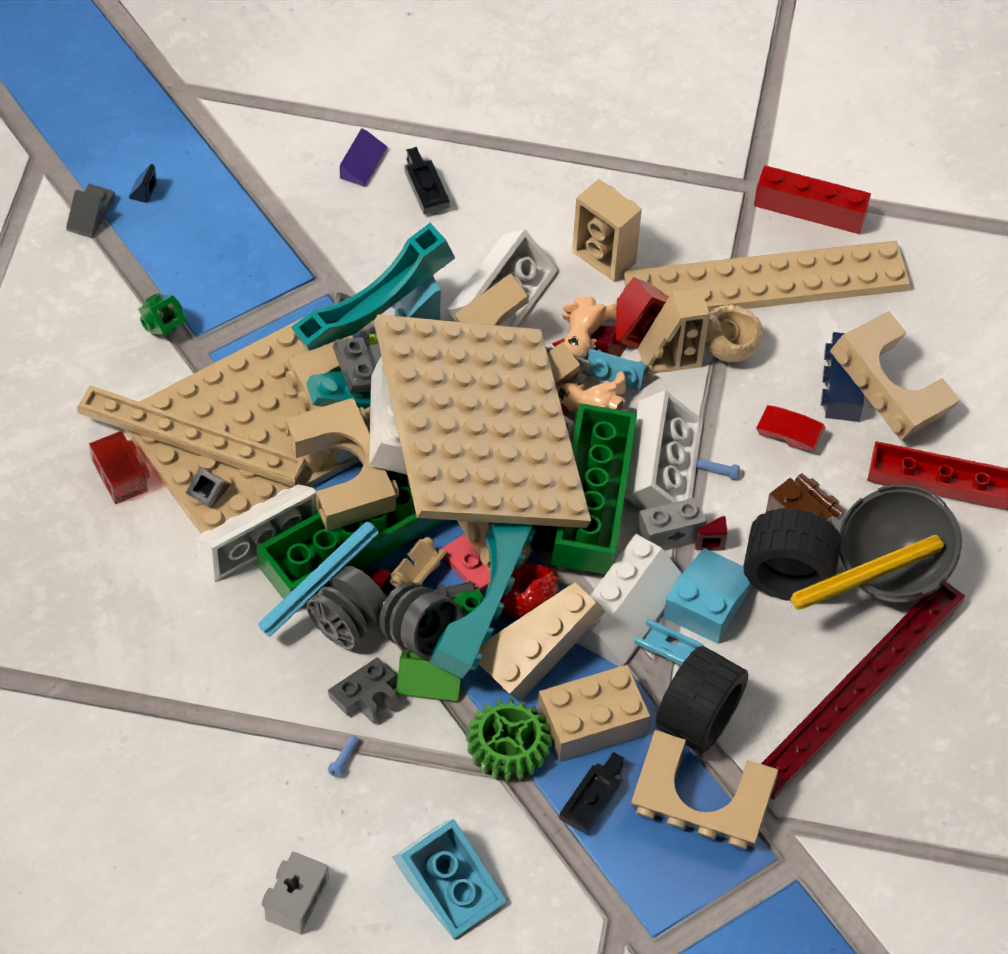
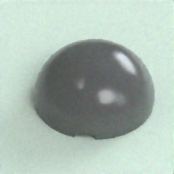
[840,484,962,602]

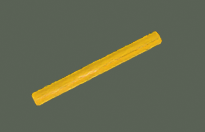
[790,535,944,610]

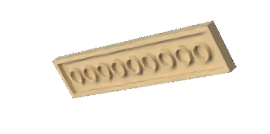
[623,240,910,313]

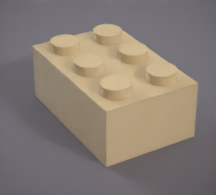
[572,179,642,282]
[537,665,650,762]

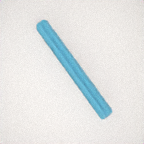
[258,522,379,637]

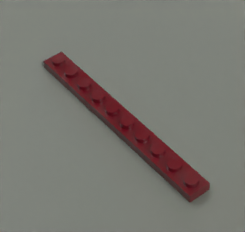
[761,582,965,800]

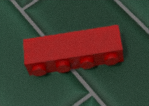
[754,165,871,234]

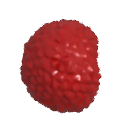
[500,564,559,620]

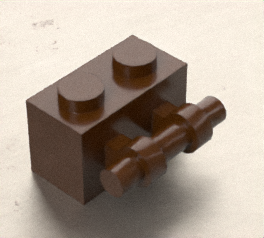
[766,473,846,523]

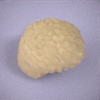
[705,304,763,363]

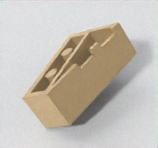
[638,287,710,375]

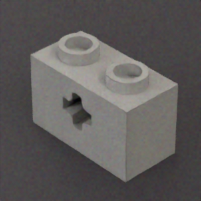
[637,497,707,551]
[262,851,329,934]

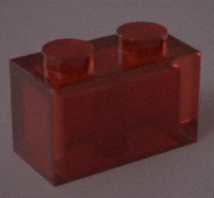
[89,431,150,504]

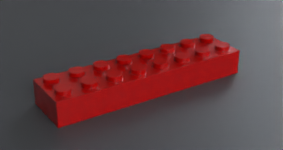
[867,441,1008,510]

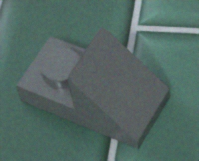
[66,184,115,238]

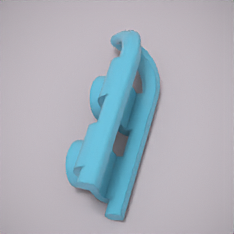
[634,619,704,665]

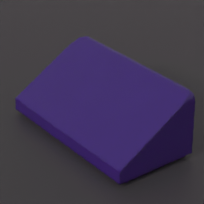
[339,128,387,187]

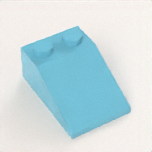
[663,548,752,644]
[392,819,507,938]

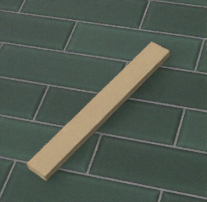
[77,385,307,487]

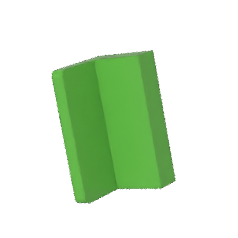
[396,650,461,701]

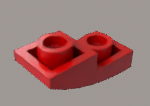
[756,405,826,451]

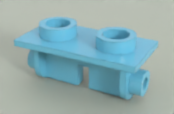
[588,349,648,390]

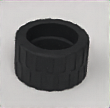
[743,508,842,600]
[655,646,749,753]

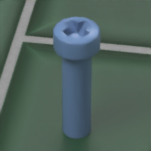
[696,459,740,480]
[328,736,359,778]

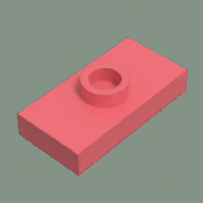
[440,534,490,593]

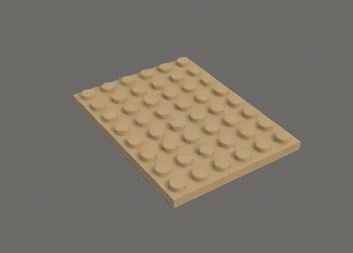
[374,315,591,528]
[123,317,361,534]

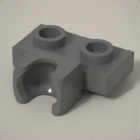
[333,337,381,393]
[328,657,399,724]

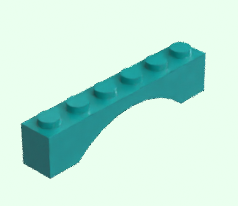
[291,222,455,351]
[429,522,536,679]

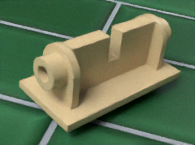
[390,537,447,587]

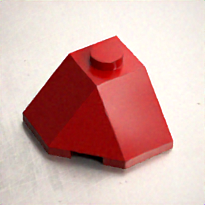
[616,277,669,348]

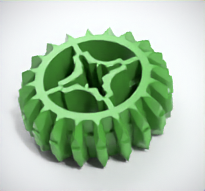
[466,698,552,782]

